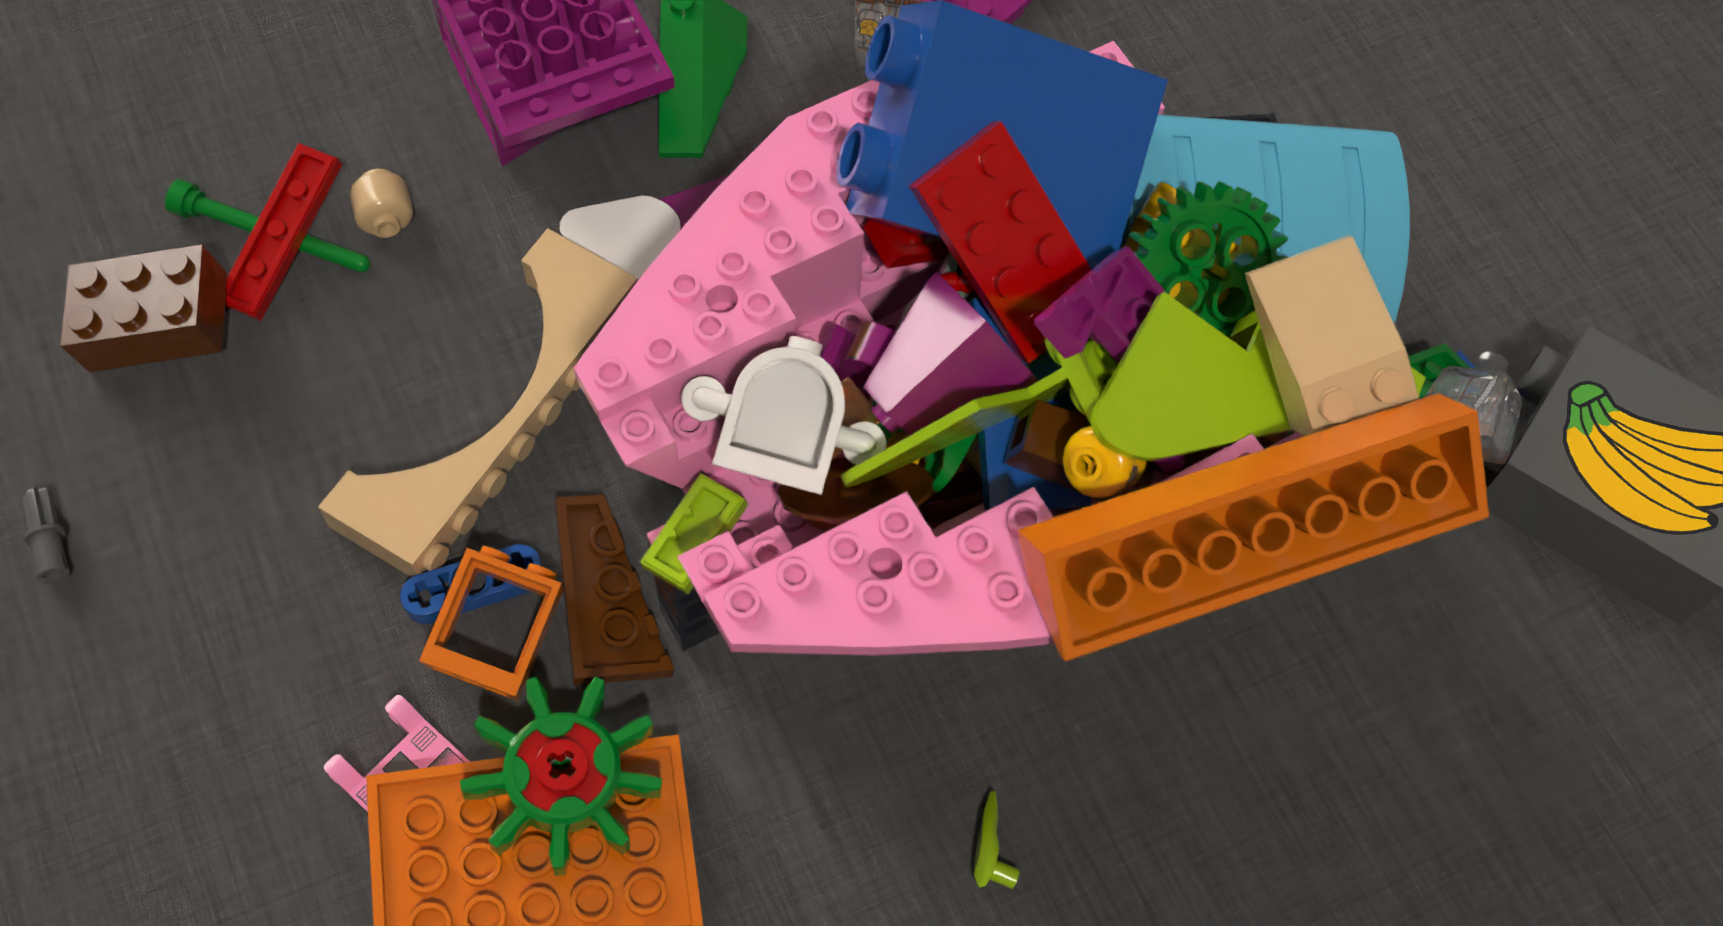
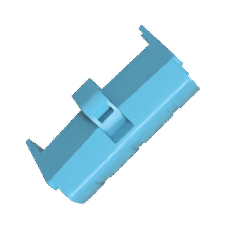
[1119,114,1410,324]

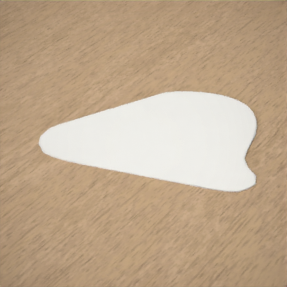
[560,195,681,280]

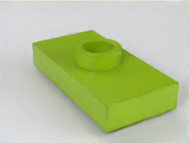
[640,473,748,594]

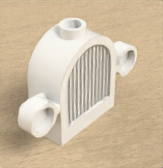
[682,336,886,495]

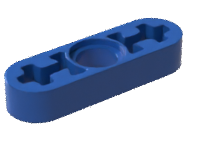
[400,544,543,624]

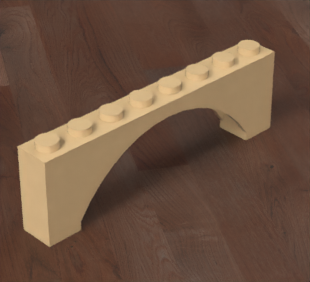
[318,228,638,577]

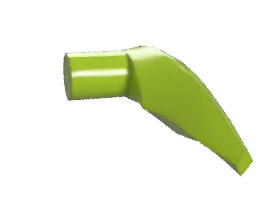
[974,791,1020,889]

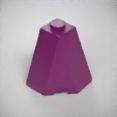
[864,272,1038,436]

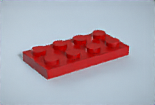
[909,121,1092,363]

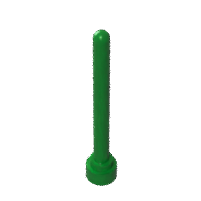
[165,179,371,273]

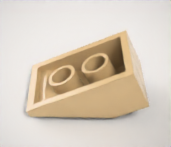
[1245,236,1419,436]

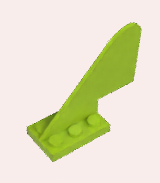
[1091,292,1426,461]
[841,335,1118,487]

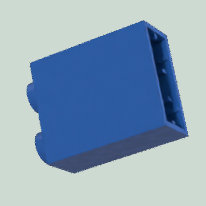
[836,0,1168,269]

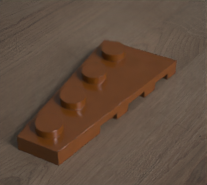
[555,494,675,686]

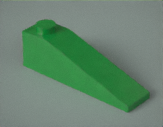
[659,0,748,158]

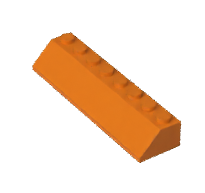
[1018,393,1489,661]

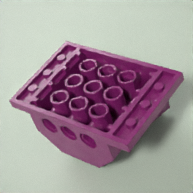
[431,0,675,167]

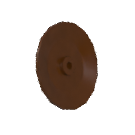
[777,457,934,532]

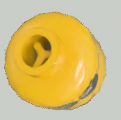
[1063,426,1146,498]

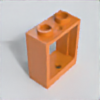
[419,546,564,702]

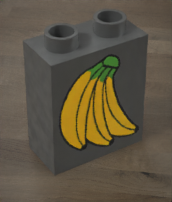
[1481,326,1723,625]

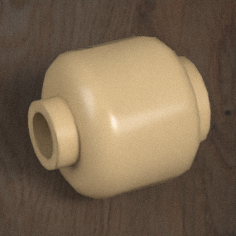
[350,169,414,238]

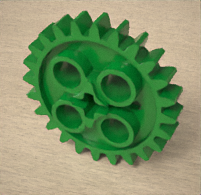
[1129,181,1289,341]

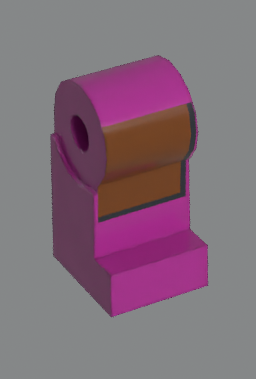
[820,321,896,391]

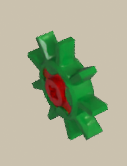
[460,677,663,876]

